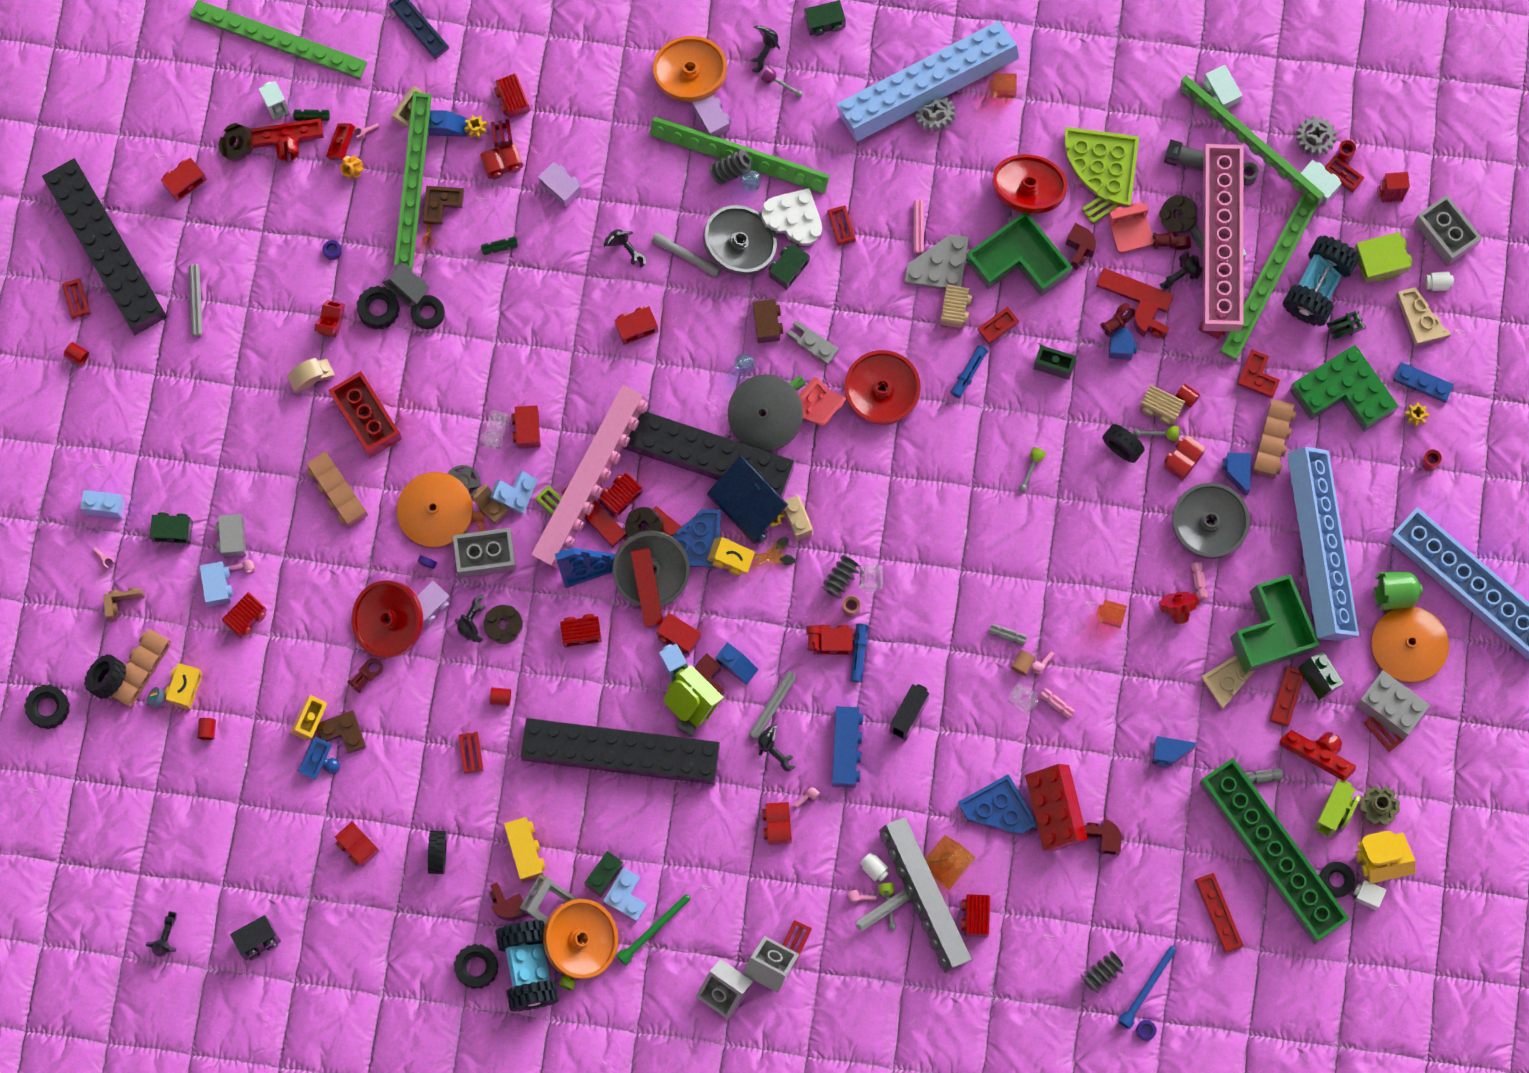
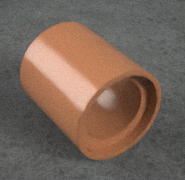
[843,596,860,617]
[1011,650,1035,676]

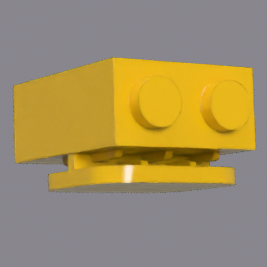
[1355,831,1416,884]

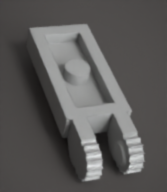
[786,321,839,365]

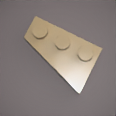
[1396,287,1451,346]
[1201,655,1255,710]

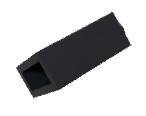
[889,684,930,741]

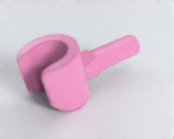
[354,123,379,140]
[93,547,115,569]
[228,560,256,573]
[1032,651,1055,674]
[794,788,820,808]
[848,890,876,903]

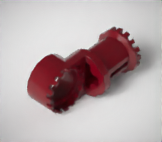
[1153,231,1191,250]
[1100,303,1136,337]
[347,658,383,693]

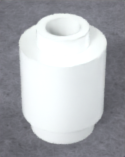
[1425,272,1454,291]
[860,853,889,882]

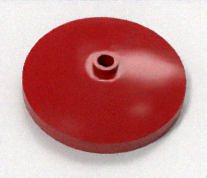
[992,154,1067,214]
[844,350,921,425]
[351,580,423,658]

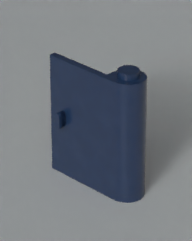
[707,455,788,544]

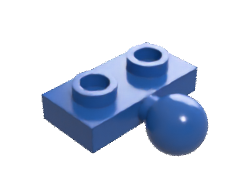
[297,736,340,780]

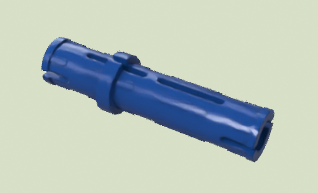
[950,345,988,398]
[850,623,868,683]

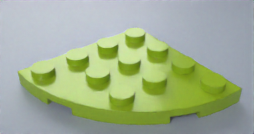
[1064,127,1139,208]

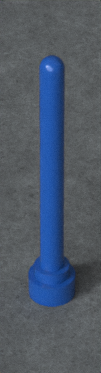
[1117,946,1176,1029]

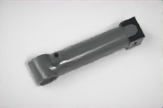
[1164,139,1259,186]

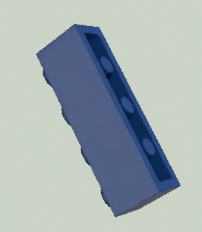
[832,706,863,788]

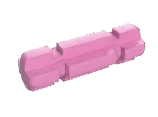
[1191,562,1209,600]
[1040,688,1074,719]

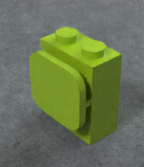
[1354,232,1412,283]
[664,665,724,728]
[1313,780,1361,837]

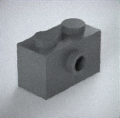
[382,263,429,307]

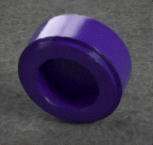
[322,240,342,260]
[417,555,437,569]
[1136,1020,1157,1041]

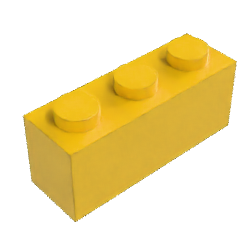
[504,817,546,882]

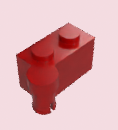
[806,625,853,655]

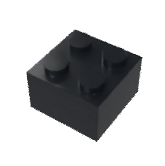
[230,915,281,961]

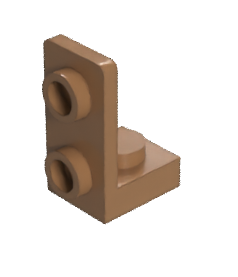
[473,484,509,525]
[103,588,145,621]

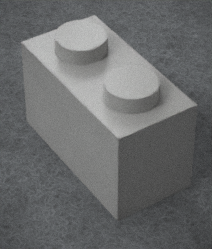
[216,514,246,558]

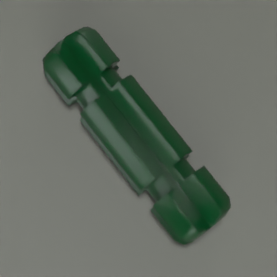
[293,109,330,121]
[481,236,518,255]

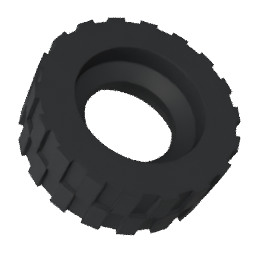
[357,286,400,330]
[1102,424,1145,463]
[84,654,126,699]
[24,684,70,729]
[428,830,447,874]
[454,944,499,989]

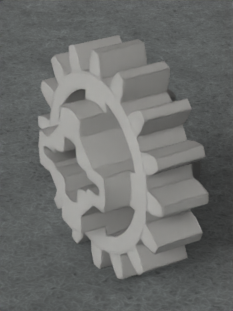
[915,97,956,133]
[1296,115,1337,156]

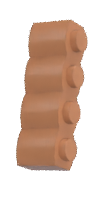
[1252,399,1296,479]
[306,451,368,527]
[110,629,171,708]

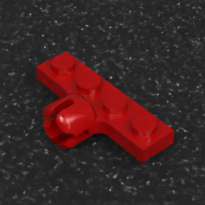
[250,118,324,161]
[1279,730,1356,781]

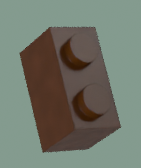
[753,299,783,343]

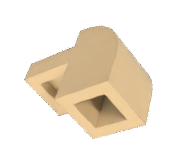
[287,358,335,392]

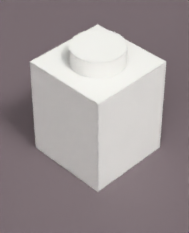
[1353,880,1386,910]

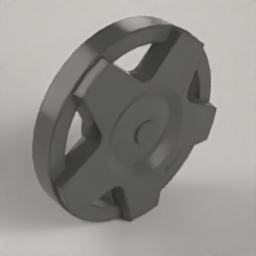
[447,465,480,498]

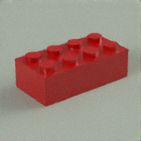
[328,371,402,458]
[1025,764,1088,851]

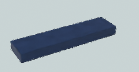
[389,0,449,59]

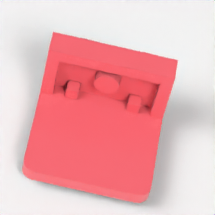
[1108,203,1154,253]
[799,377,846,426]

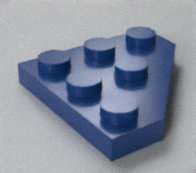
[672,509,721,568]
[555,548,615,588]
[957,774,1037,835]

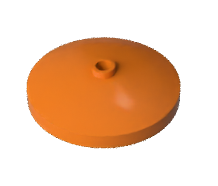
[653,36,727,102]
[397,472,474,548]
[1370,607,1449,683]
[543,899,618,979]

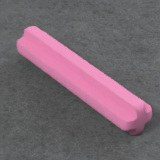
[913,200,924,254]

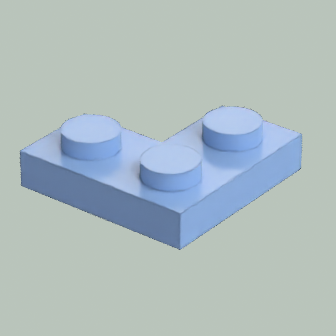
[489,471,538,514]
[603,867,647,922]

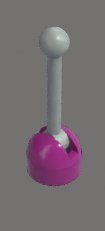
[761,66,803,98]

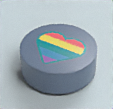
[147,687,165,708]

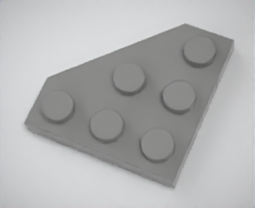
[905,234,969,290]

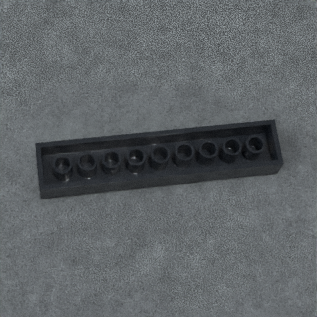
[42,158,167,336]
[622,411,794,498]
[521,718,720,785]

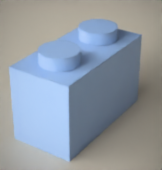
[80,490,125,519]
[200,561,233,607]
[659,643,688,681]

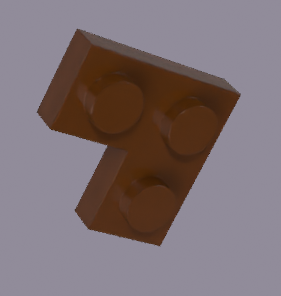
[423,186,464,225]
[317,710,366,754]

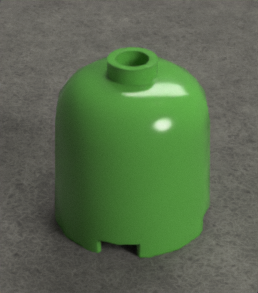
[1374,572,1423,610]

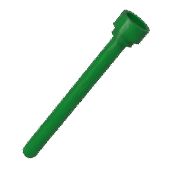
[616,894,690,966]

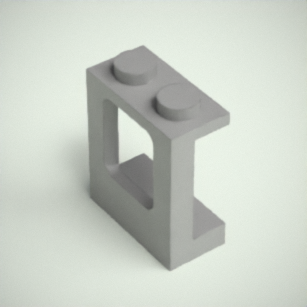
[519,875,579,925]

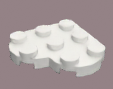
[761,188,822,246]

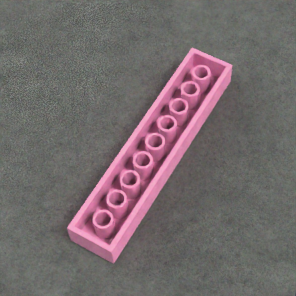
[1203,144,1244,332]
[531,385,648,568]

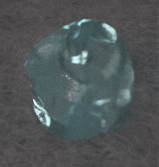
[741,170,760,190]
[735,353,755,374]

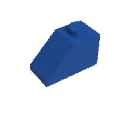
[428,110,467,137]
[1109,316,1137,360]
[1222,452,1251,495]
[715,642,758,685]
[1152,736,1196,768]

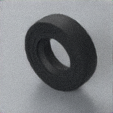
[411,295,445,329]
[1319,862,1355,898]

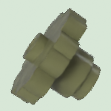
[1359,786,1400,826]

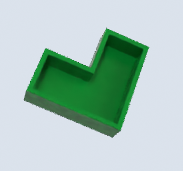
[966,213,1073,296]
[1290,344,1399,432]
[1230,574,1320,673]

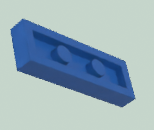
[1393,362,1454,403]

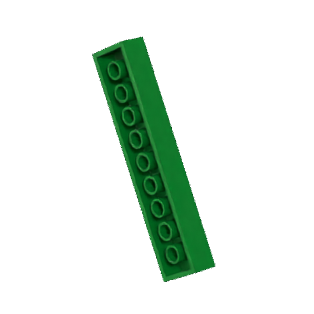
[1199,758,1350,944]

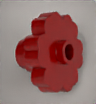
[1159,592,1199,624]

